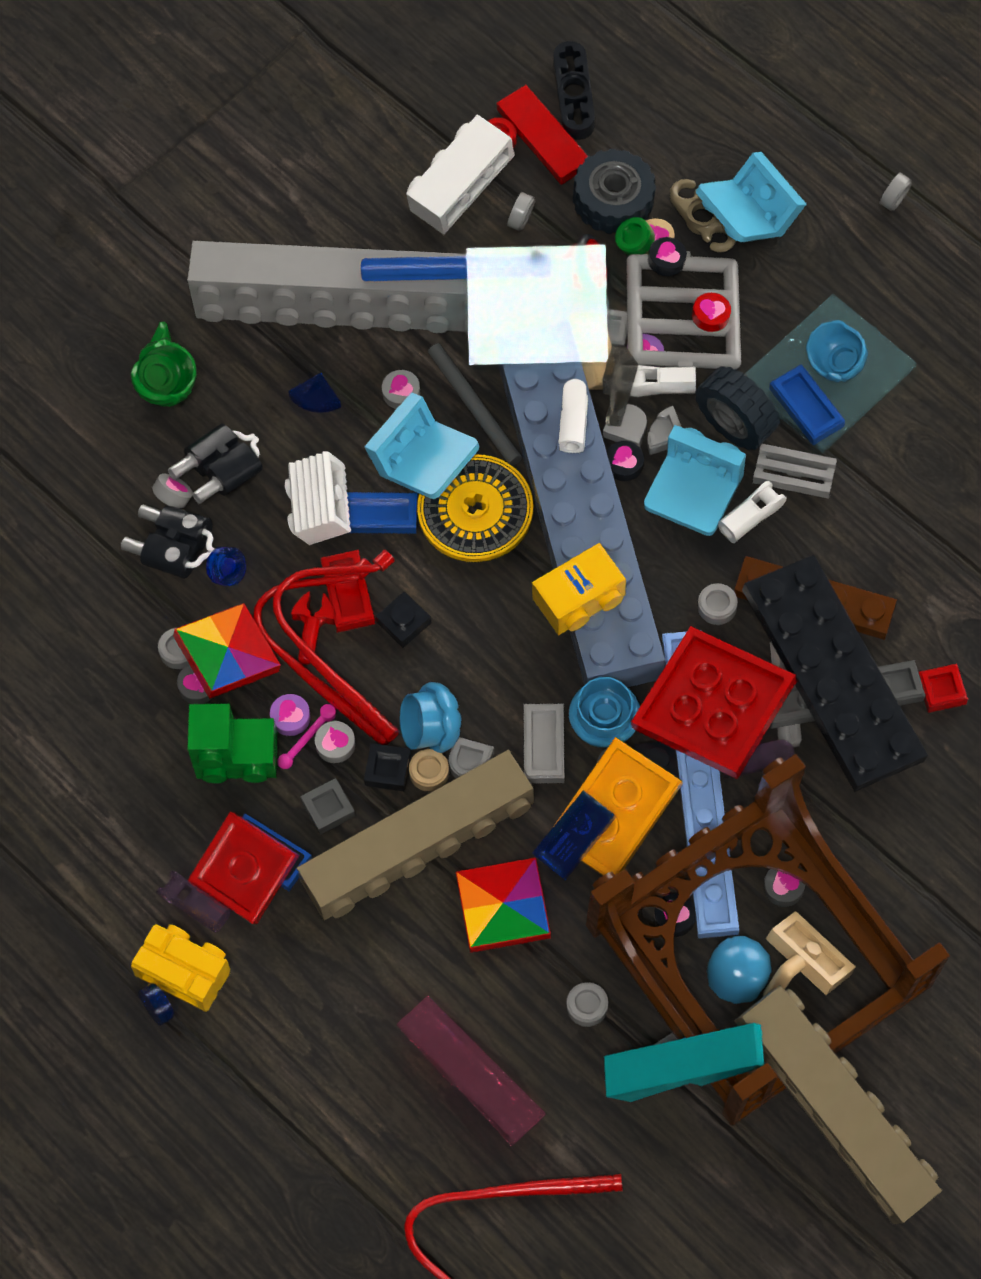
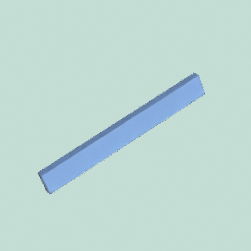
[662,630,739,938]

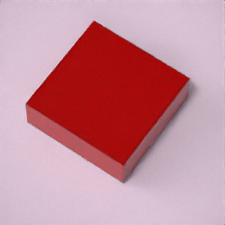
[919,664,968,713]

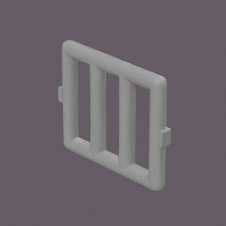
[626,251,741,370]

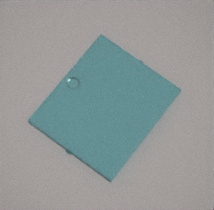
[465,245,610,365]
[744,294,917,453]

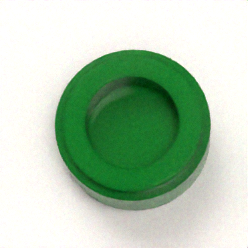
[615,217,655,256]

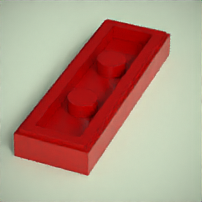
[497,85,588,185]

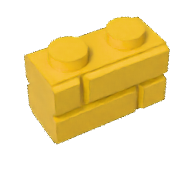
[131,924,230,1012]

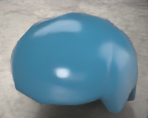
[806,320,869,382]
[706,936,772,1004]

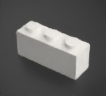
[406,114,514,235]

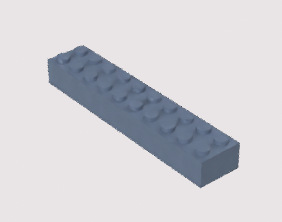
[495,320,665,687]

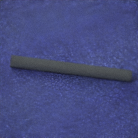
[428,343,522,466]

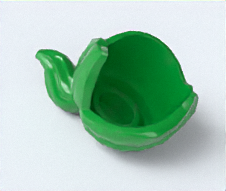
[131,321,197,406]

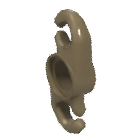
[670,179,736,253]

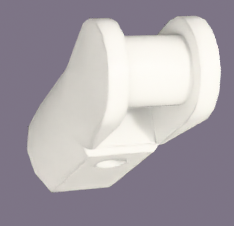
[627,365,696,397]
[559,379,588,453]
[718,481,787,543]

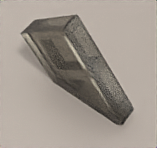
[602,345,639,427]

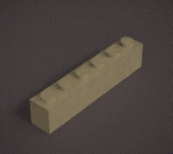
[297,749,534,920]
[734,986,942,1224]

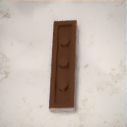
[734,556,897,640]

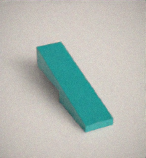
[604,1023,764,1102]

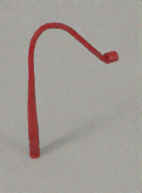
[273,550,400,742]
[253,558,390,745]
[404,1174,622,1279]

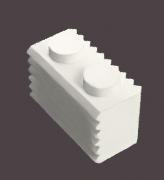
[285,451,351,545]

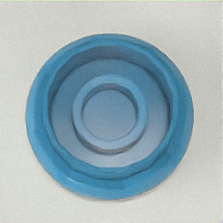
[569,677,640,748]
[399,682,461,753]

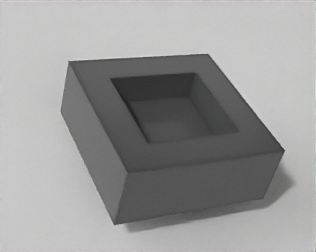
[300,778,356,835]

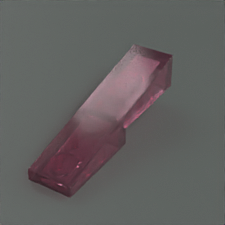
[397,996,546,1146]

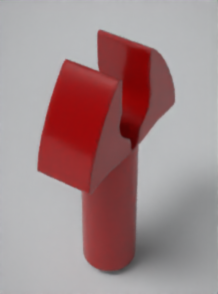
[291,591,335,665]

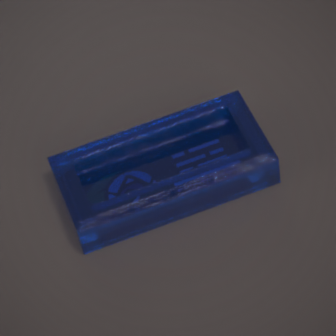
[532,790,616,880]

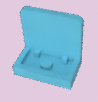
[696,152,807,242]
[364,392,480,499]
[644,425,746,536]

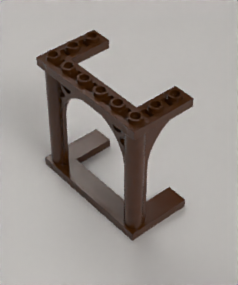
[585,754,950,1127]

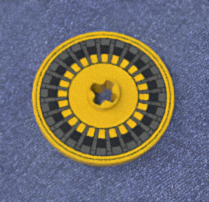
[417,454,533,562]

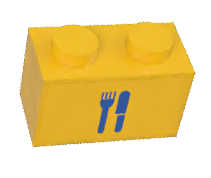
[532,542,626,636]

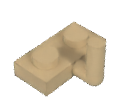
[763,911,856,996]

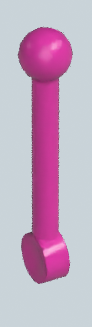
[277,704,336,769]

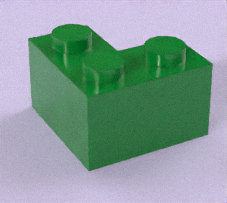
[188,704,278,783]

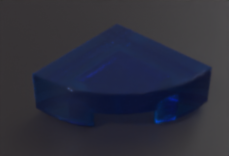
[288,373,341,413]

